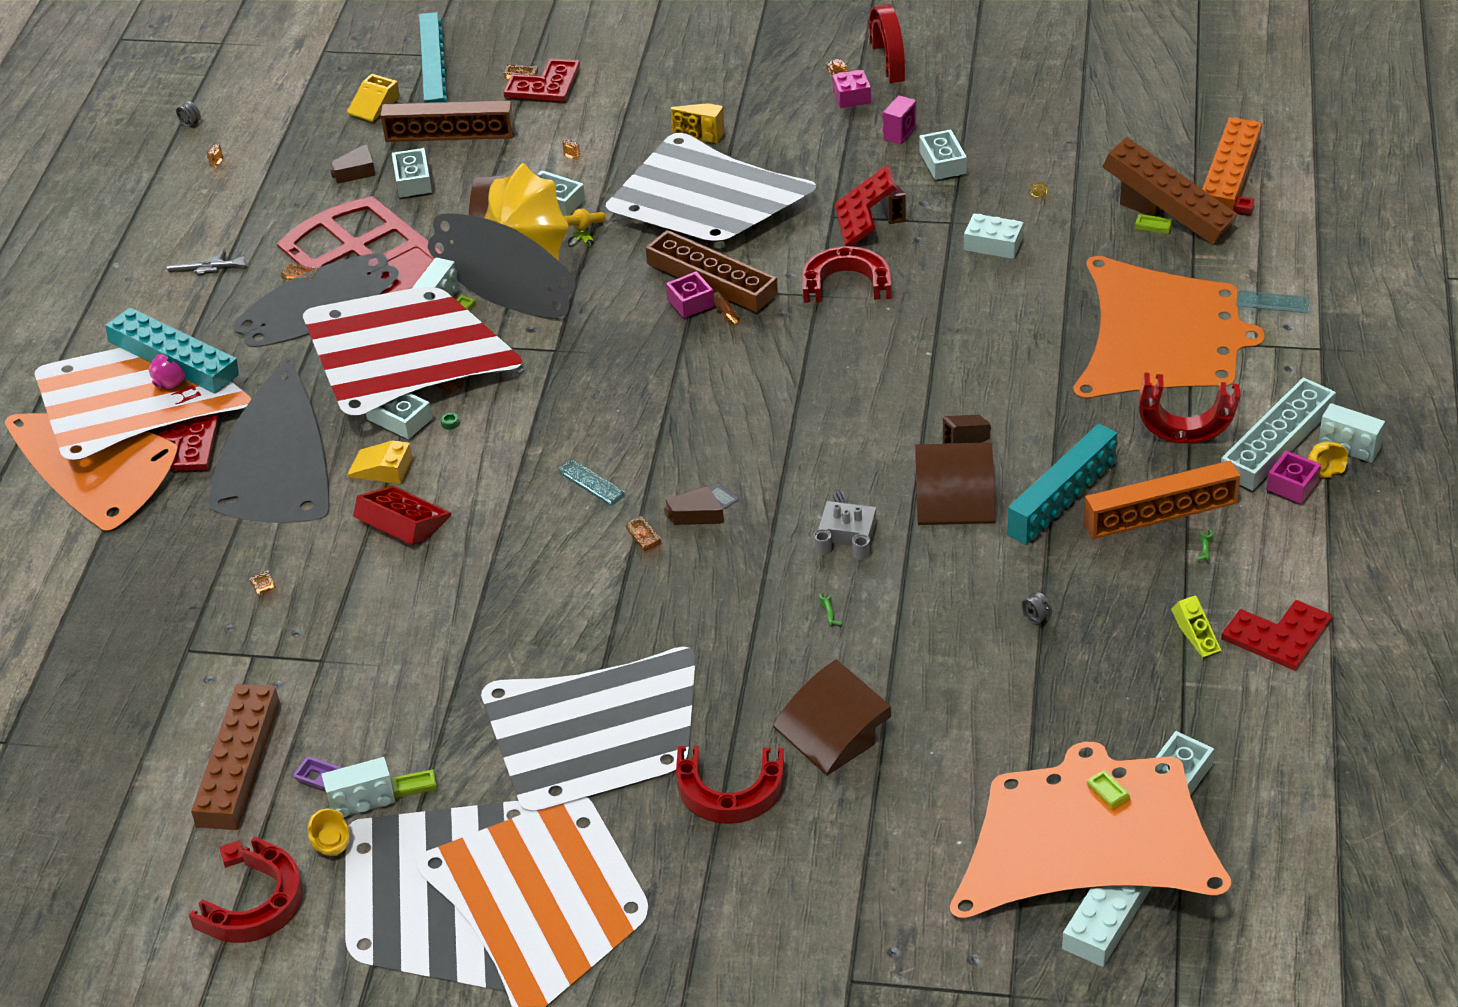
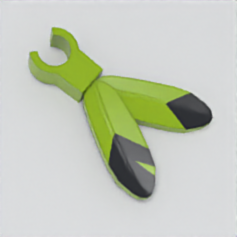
[568,229,594,247]

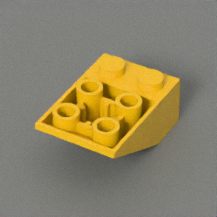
[347,74,400,122]
[671,103,725,144]

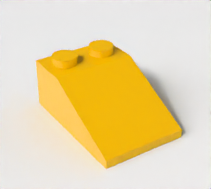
[347,441,413,484]

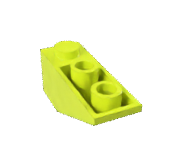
[1171,595,1222,658]

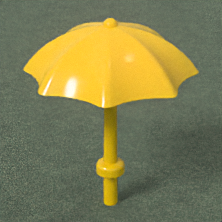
[484,163,606,261]

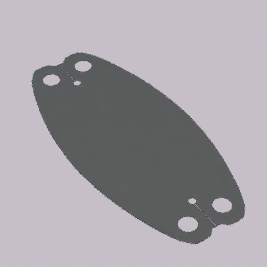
[428,213,576,317]
[233,253,399,346]

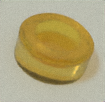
[1030,182,1047,197]

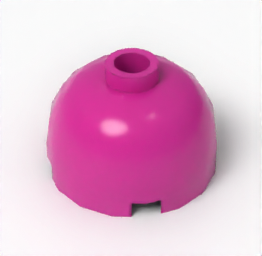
[149,354,186,389]

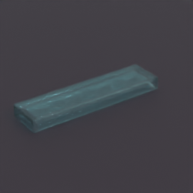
[1236,290,1310,313]
[558,459,625,506]

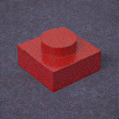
[1234,196,1255,214]
[219,840,244,868]

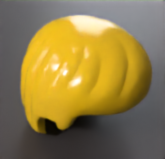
[1308,442,1348,478]
[308,809,349,856]

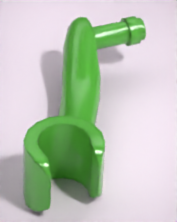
[1196,530,1213,562]
[819,593,843,626]

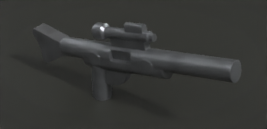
[167,250,246,275]

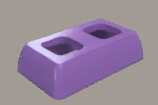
[294,756,342,791]

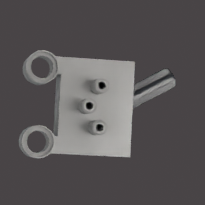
[814,490,876,560]

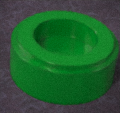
[440,413,459,430]

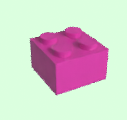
[832,70,871,108]
[882,96,916,144]
[666,271,715,318]
[1266,451,1321,504]

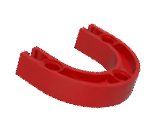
[869,4,905,84]
[802,246,891,303]
[1139,372,1240,444]
[676,746,784,824]
[189,836,303,943]

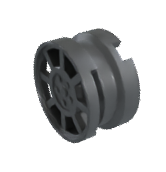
[176,101,201,127]
[1021,592,1052,625]

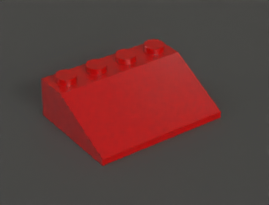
[353,486,451,545]

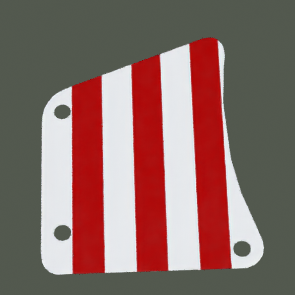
[303,287,522,415]

